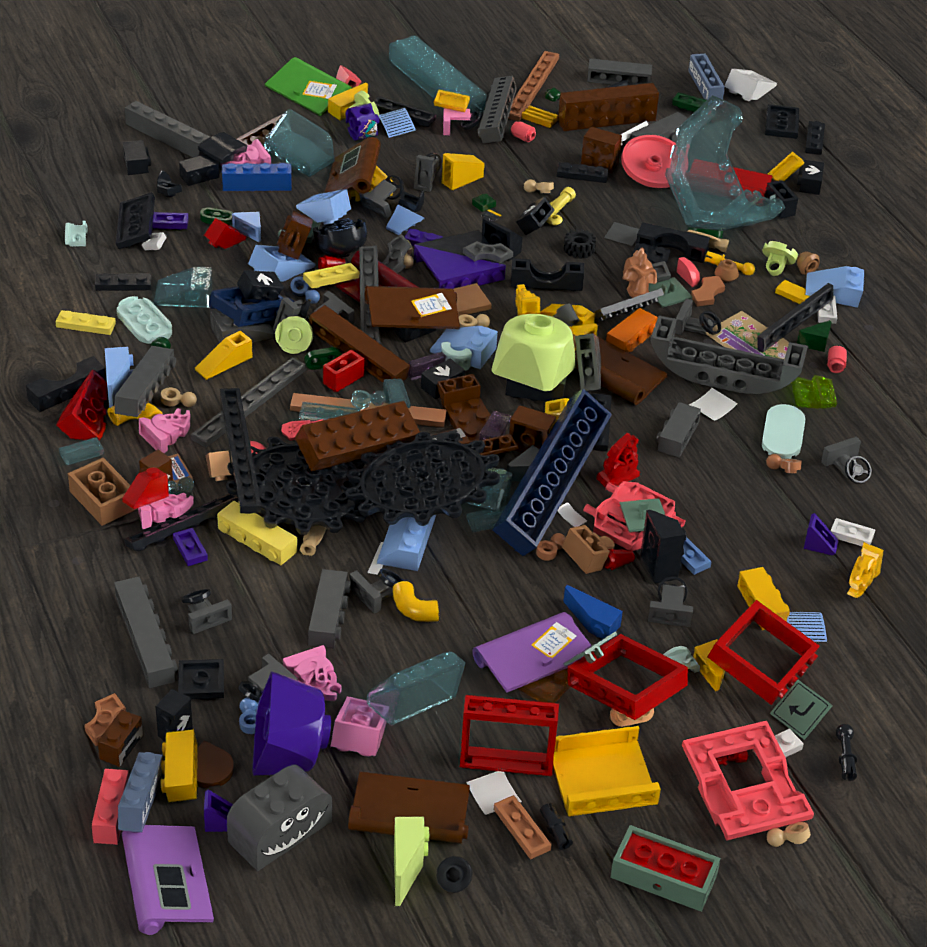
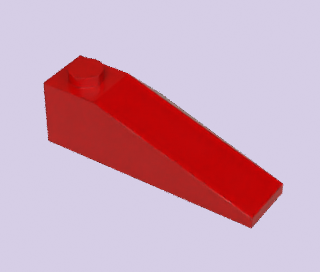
[56,369,107,442]

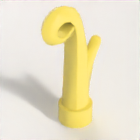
[546,187,576,226]

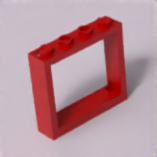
[707,600,820,705]
[568,634,688,720]
[460,695,559,776]

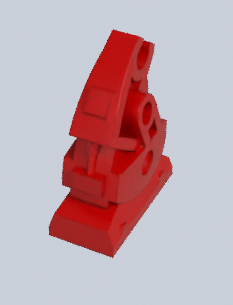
[596,433,640,488]

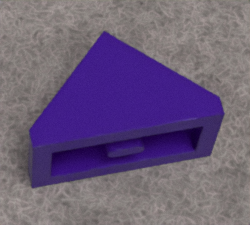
[804,513,839,555]
[204,789,233,832]

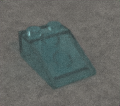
[154,267,213,308]

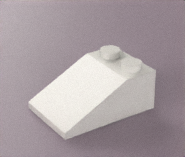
[724,69,777,101]

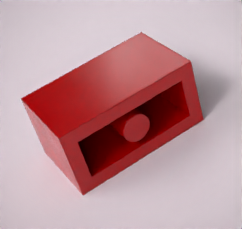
[323,350,364,392]

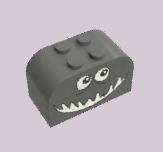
[227,765,332,871]

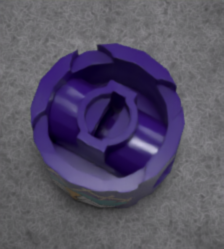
[346,103,380,140]

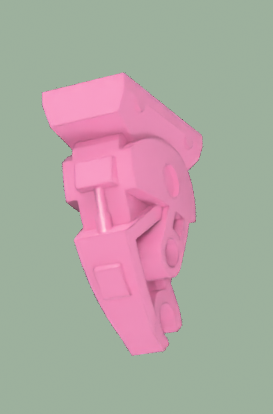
[220,139,271,166]
[139,408,190,453]
[138,493,194,529]
[283,645,342,701]

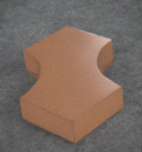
[691,276,725,306]
[84,693,126,746]

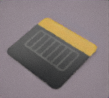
[482,210,502,221]

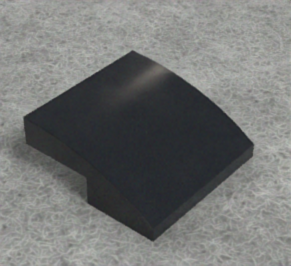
[198,132,248,163]

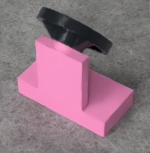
[443,108,482,136]

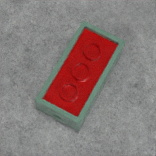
[610,825,721,912]

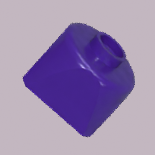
[252,671,331,775]

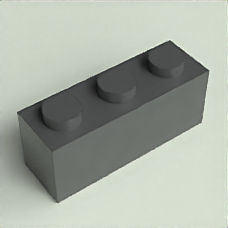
[656,402,701,458]

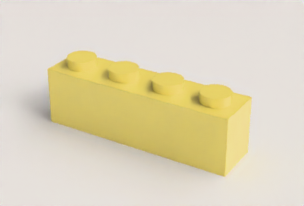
[217,501,297,566]

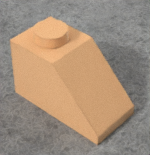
[206,451,231,481]

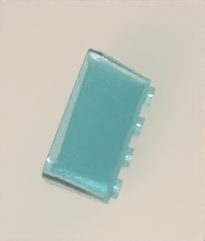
[264,109,335,177]
[366,652,466,726]

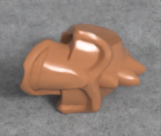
[623,248,657,298]

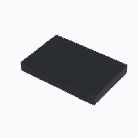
[765,104,799,139]

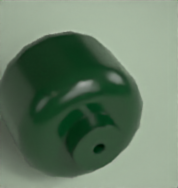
[545,88,561,102]
[150,337,171,349]

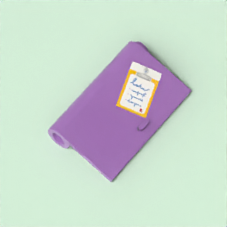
[472,612,591,693]

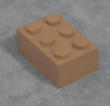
[68,458,137,526]

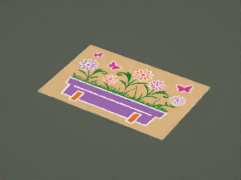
[706,311,789,359]

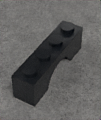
[636,222,710,263]
[510,258,584,291]
[26,356,107,412]

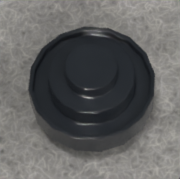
[436,856,473,893]

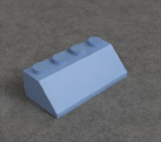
[296,189,351,225]
[377,515,436,571]

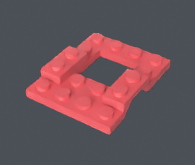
[682,721,814,841]

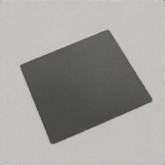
[604,222,639,246]

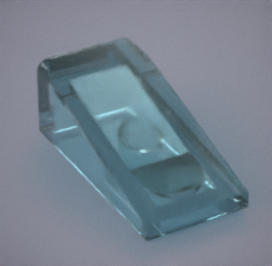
[383,379,411,408]

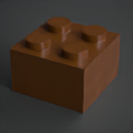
[581,127,622,173]
[509,405,556,453]

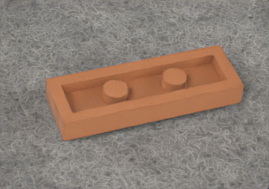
[493,795,551,860]

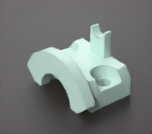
[65,221,88,246]
[441,342,472,371]
[663,646,700,673]

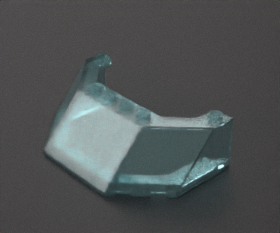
[665,95,785,230]

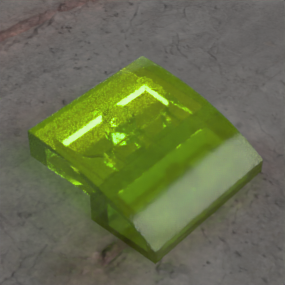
[791,375,837,408]

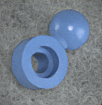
[290,276,320,304]
[239,697,258,734]

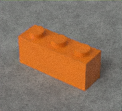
[606,308,658,353]

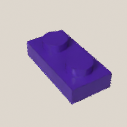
[152,212,189,230]
[405,229,443,246]
[173,528,208,566]

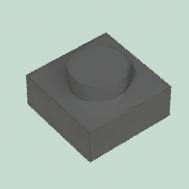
[652,261,671,282]

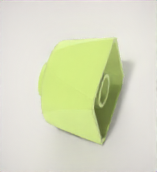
[492,314,576,391]

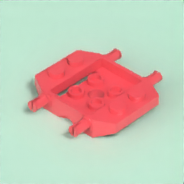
[583,481,686,551]

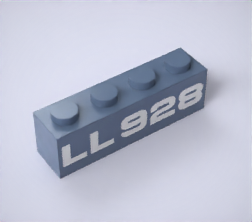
[688,53,725,105]
[118,752,162,833]

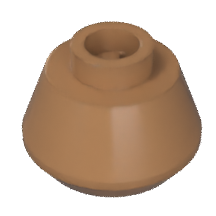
[796,252,820,275]
[714,259,739,282]

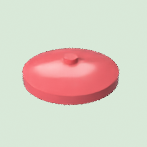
[621,135,688,188]

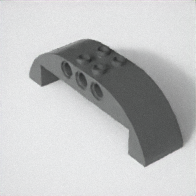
[651,316,808,394]

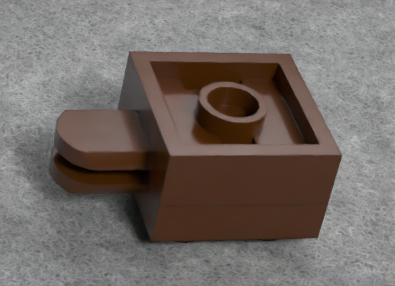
[277,210,313,260]

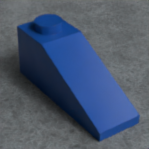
[563,585,623,641]

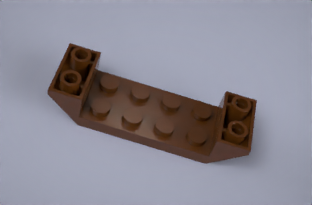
[437,374,518,455]

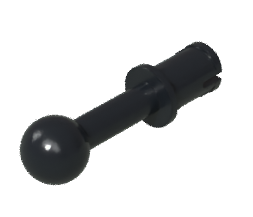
[836,724,857,781]

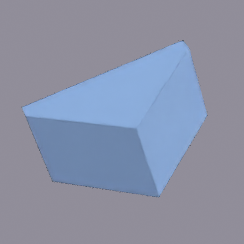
[232,212,261,242]

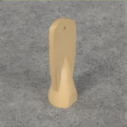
[687,230,729,253]
[300,525,327,556]

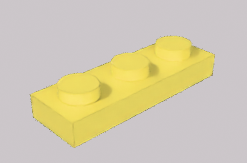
[303,263,360,288]
[56,310,116,335]

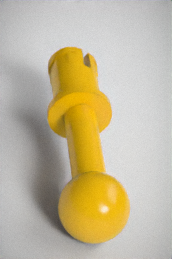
[704,251,755,275]

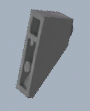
[575,333,601,392]

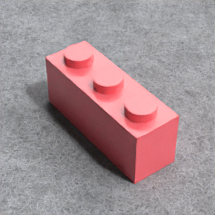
[92,769,129,845]

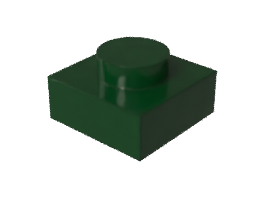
[472,193,496,212]

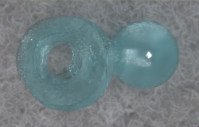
[351,390,386,409]
[168,477,194,495]

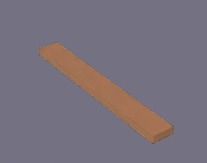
[508,51,559,122]
[290,393,447,427]

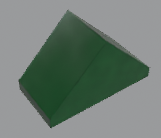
[797,320,832,352]

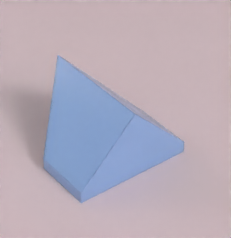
[386,205,424,235]

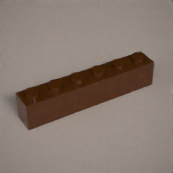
[309,305,410,389]

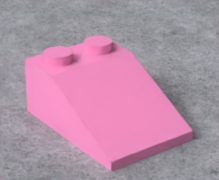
[331,696,391,756]

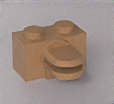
[562,525,615,574]

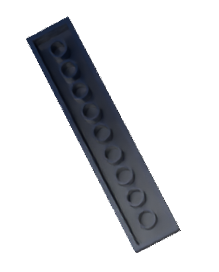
[492,389,612,556]

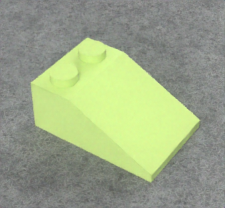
[394,817,429,906]

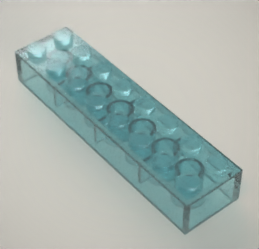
[389,35,487,113]

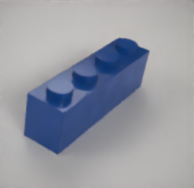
[222,163,292,191]

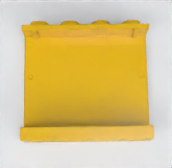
[553,726,661,817]

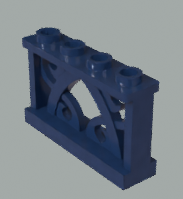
[208,286,294,327]

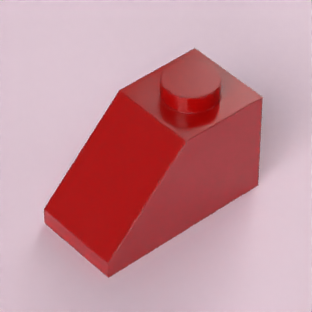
[204,218,247,249]
[122,467,169,509]

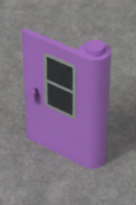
[122,825,214,935]

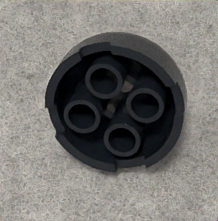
[313,218,367,257]

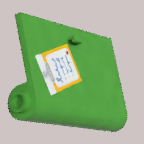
[265,57,353,116]

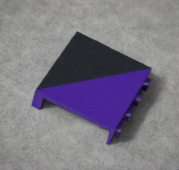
[414,230,506,289]

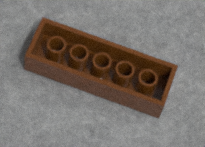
[558,83,659,131]
[295,401,420,472]

